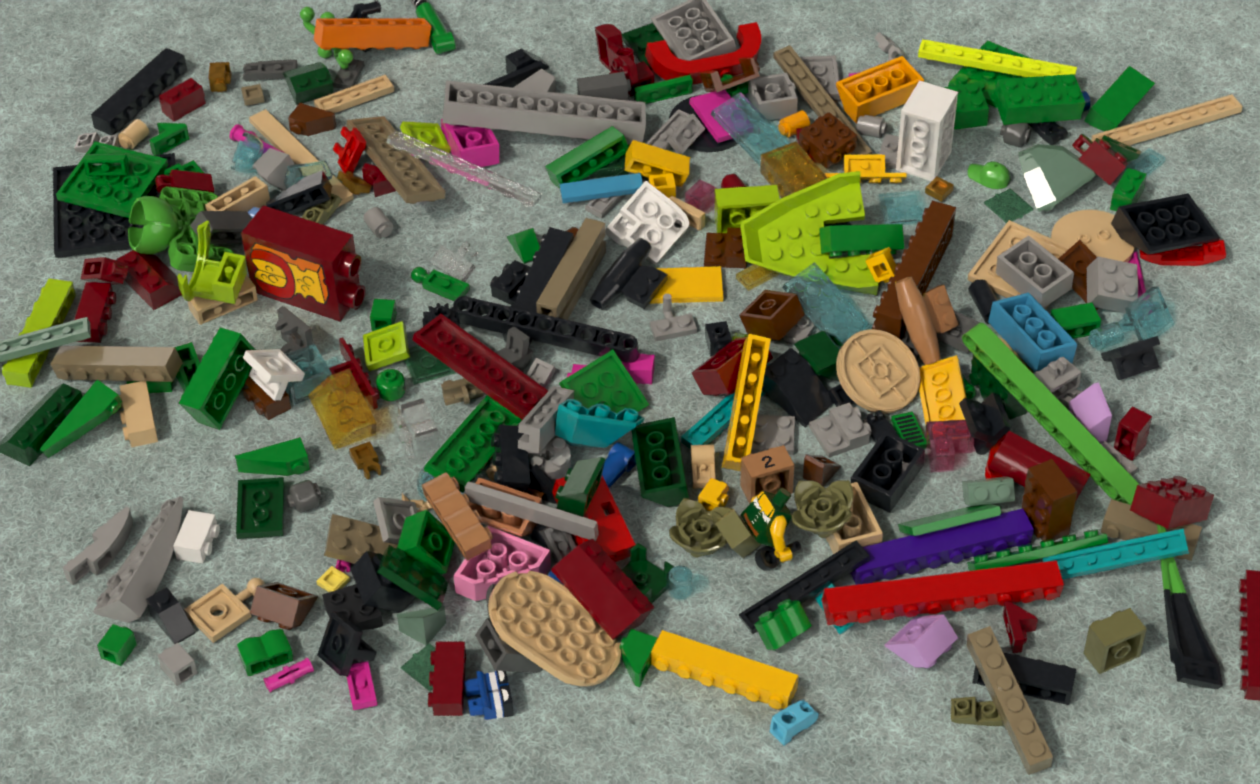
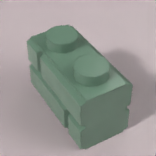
[962,476,1015,506]

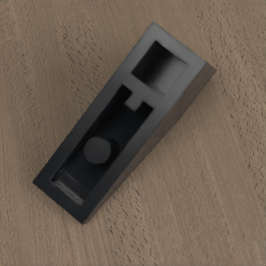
[266,170,332,215]

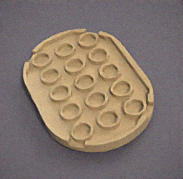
[488,571,621,686]

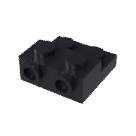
[490,260,531,305]

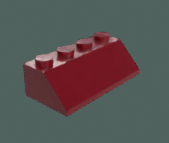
[551,538,655,640]

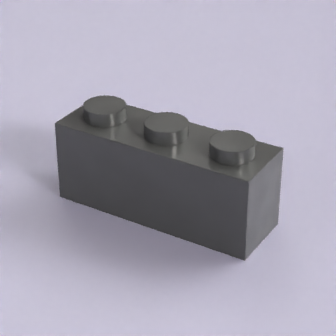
[190,211,252,244]

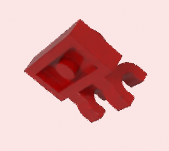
[333,126,367,173]

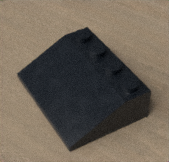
[1111,193,1220,255]

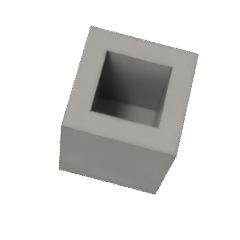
[158,643,197,686]

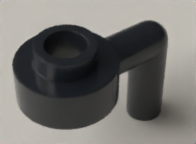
[755,541,801,571]

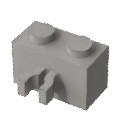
[1033,357,1082,400]

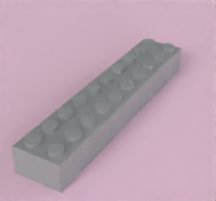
[442,80,646,144]

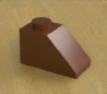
[288,103,336,136]

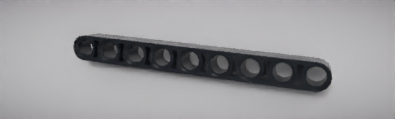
[453,296,639,363]

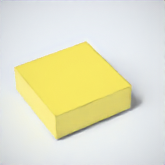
[316,566,350,592]

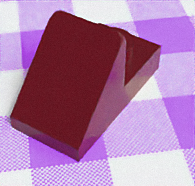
[362,163,396,197]
[1002,601,1038,653]

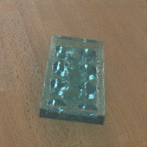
[711,92,794,171]
[782,262,871,344]

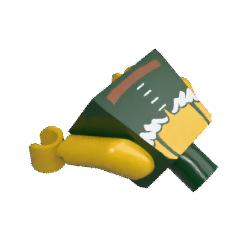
[741,488,792,563]

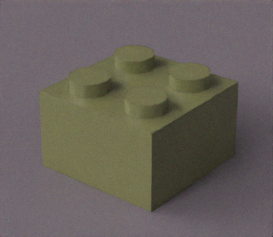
[1083,608,1147,674]

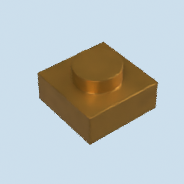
[925,176,954,202]

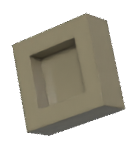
[241,84,265,106]

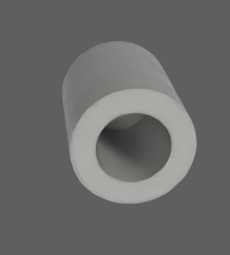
[363,207,393,238]

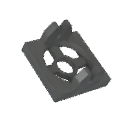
[275,306,315,361]

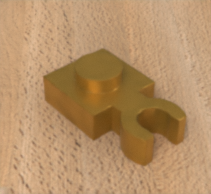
[337,170,371,195]
[349,441,381,479]

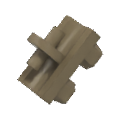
[441,378,484,406]

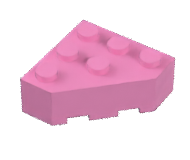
[454,526,551,601]

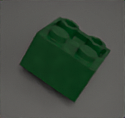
[794,331,843,382]

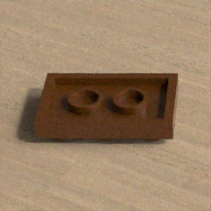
[1058,240,1099,311]

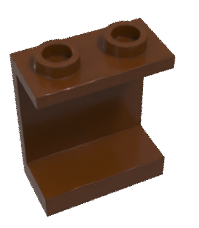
[699,57,760,93]

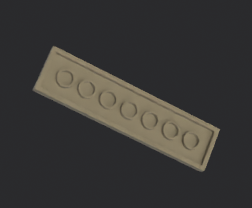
[346,116,445,204]

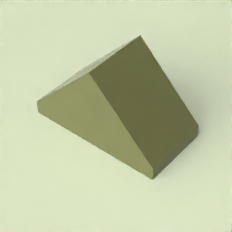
[715,509,762,559]

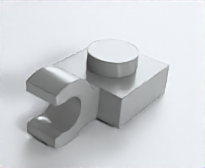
[875,32,905,60]

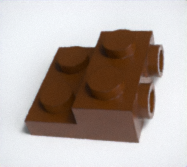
[704,227,746,269]

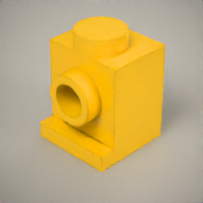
[649,173,676,198]
[865,247,896,283]
[698,478,729,511]

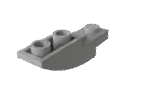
[63,506,133,585]

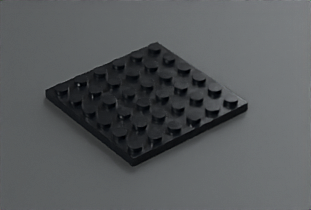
[53,153,176,258]

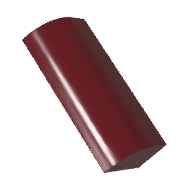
[989,431,1091,502]

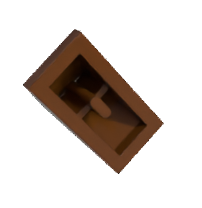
[803,454,841,486]

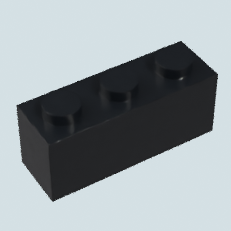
[491,424,531,493]

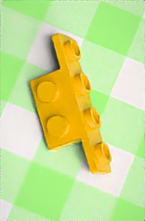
[824,155,907,183]

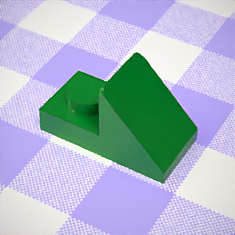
[149,123,190,155]

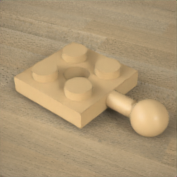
[184,578,265,643]

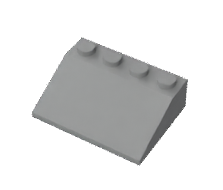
[651,0,737,61]

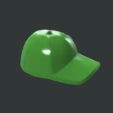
[967,161,1011,189]

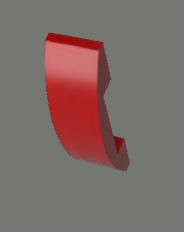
[1139,240,1226,266]

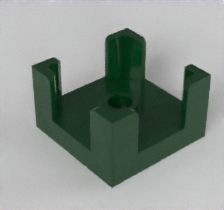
[622,543,674,604]

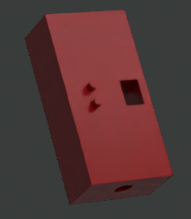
[552,475,636,562]

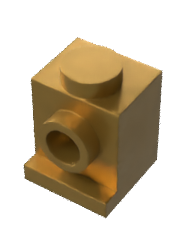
[208,62,232,92]

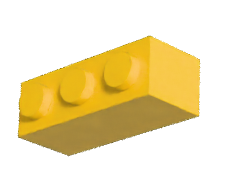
[625,140,690,187]

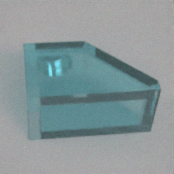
[284,161,333,189]

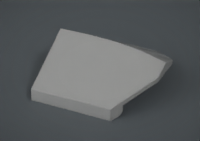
[253,148,301,191]

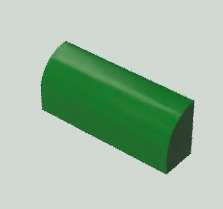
[1084,66,1155,132]

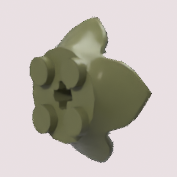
[792,480,854,538]
[669,498,732,557]

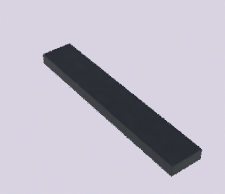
[739,540,870,634]

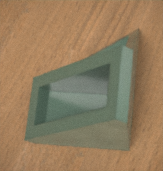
[397,606,446,646]

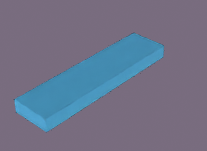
[560,173,643,203]

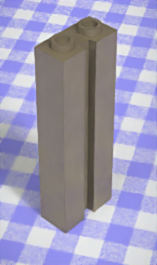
[536,218,606,330]

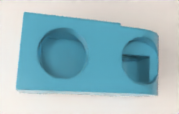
[769,700,818,746]

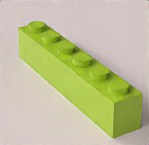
[2,278,76,388]

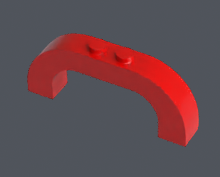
[645,22,761,85]

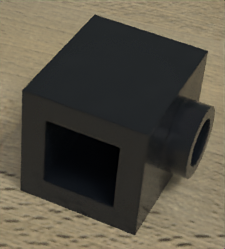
[705,321,732,356]

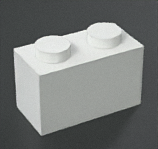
[173,510,220,564]

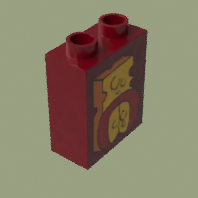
[241,205,366,322]

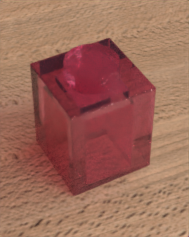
[685,179,716,212]

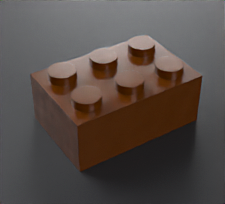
[1021,459,1077,541]

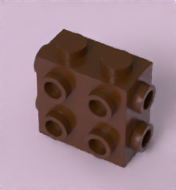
[799,112,857,169]

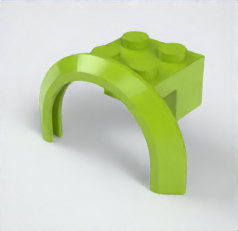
[177,221,247,304]

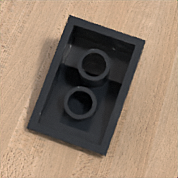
[762,348,834,428]

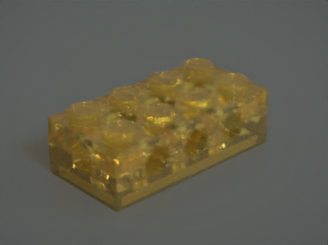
[760,141,827,198]

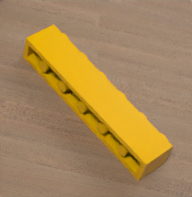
[722,334,771,471]
[651,630,798,709]

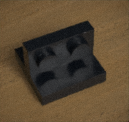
[1101,336,1160,380]
[959,392,1012,455]
[317,611,377,676]

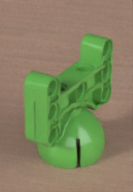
[128,187,234,272]

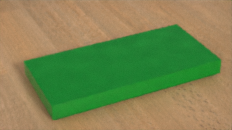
[898,504,1001,536]

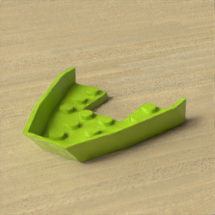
[740,171,878,295]

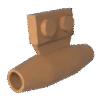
[895,277,959,365]

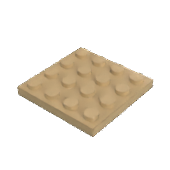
[967,220,1071,310]

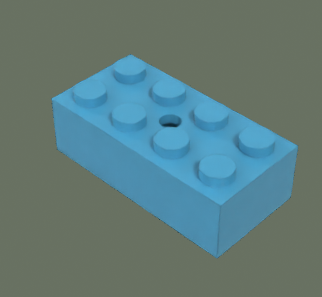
[988,292,1077,372]

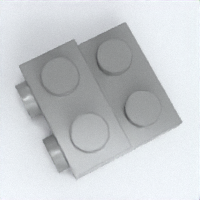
[809,403,871,458]

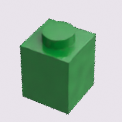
[370,299,397,331]
[97,624,137,666]

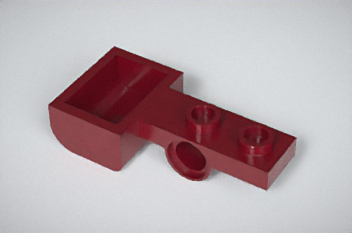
[595,24,638,84]

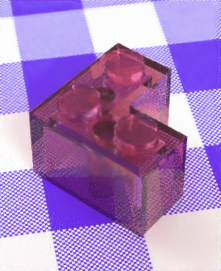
[925,420,974,472]

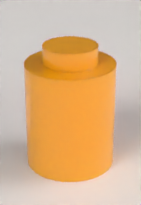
[778,110,810,138]

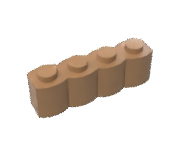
[422,473,493,560]

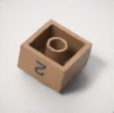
[740,445,794,504]

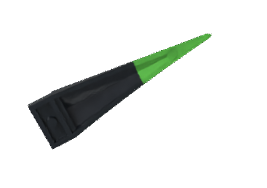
[1157,524,1223,689]

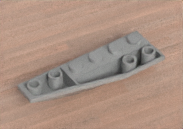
[93,496,183,623]

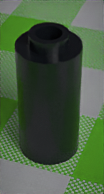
[968,280,998,324]

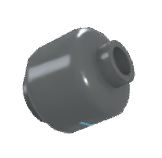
[1000,123,1032,147]
[286,480,322,513]

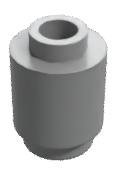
[857,115,888,138]

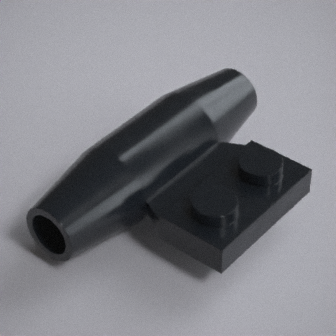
[590,238,668,310]

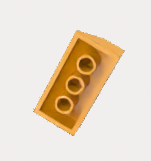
[836,56,924,123]

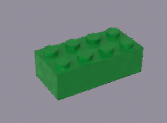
[993,74,1086,125]
[179,327,256,430]

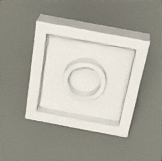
[243,349,305,401]

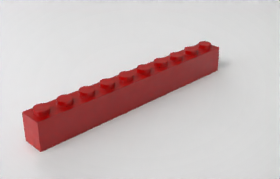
[822,561,1064,626]

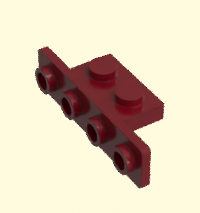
[328,337,380,410]

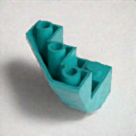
[555,399,645,448]

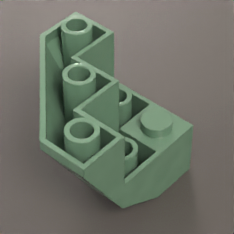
[1018,144,1096,212]

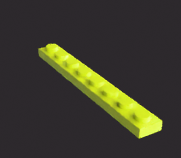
[918,39,1077,77]

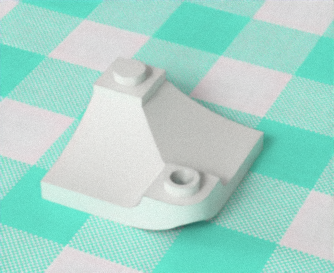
[606,181,689,265]

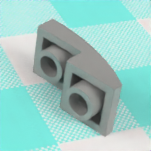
[74,132,120,153]

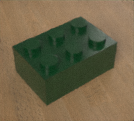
[969,354,1027,420]

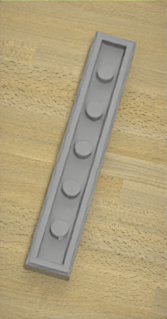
[465,482,599,541]

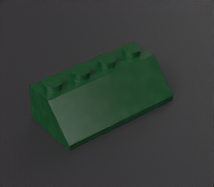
[0,383,83,467]
[631,417,690,507]

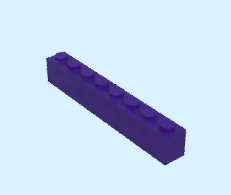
[850,508,1034,585]

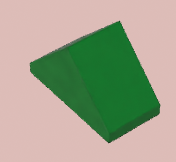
[507,228,540,264]

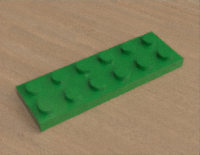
[423,395,522,493]

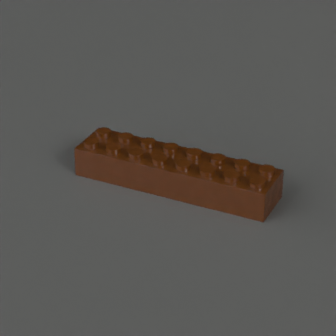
[872,200,956,341]

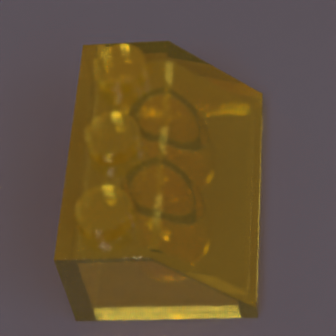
[308,369,376,450]

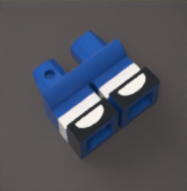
[464,671,514,720]

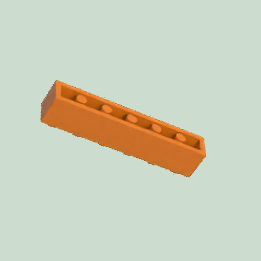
[314,18,431,50]

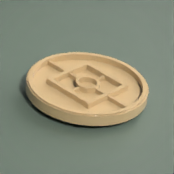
[1051,210,1135,263]
[836,329,920,414]

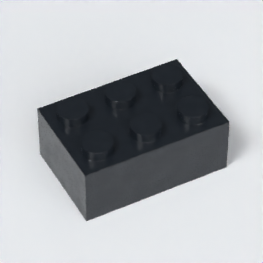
[851,431,925,513]

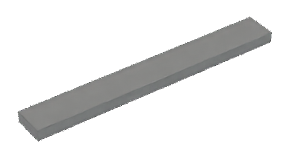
[585,109,690,219]

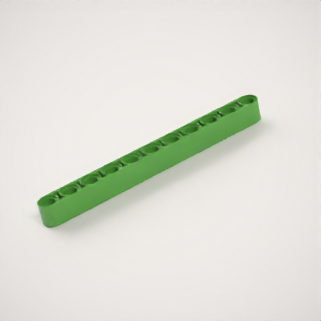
[962,322,1139,505]

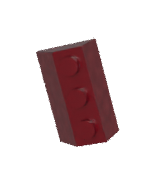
[116,250,182,310]

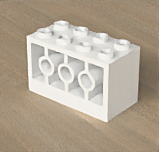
[896,81,958,181]

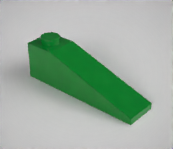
[40,380,122,458]

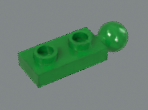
[411,267,470,301]

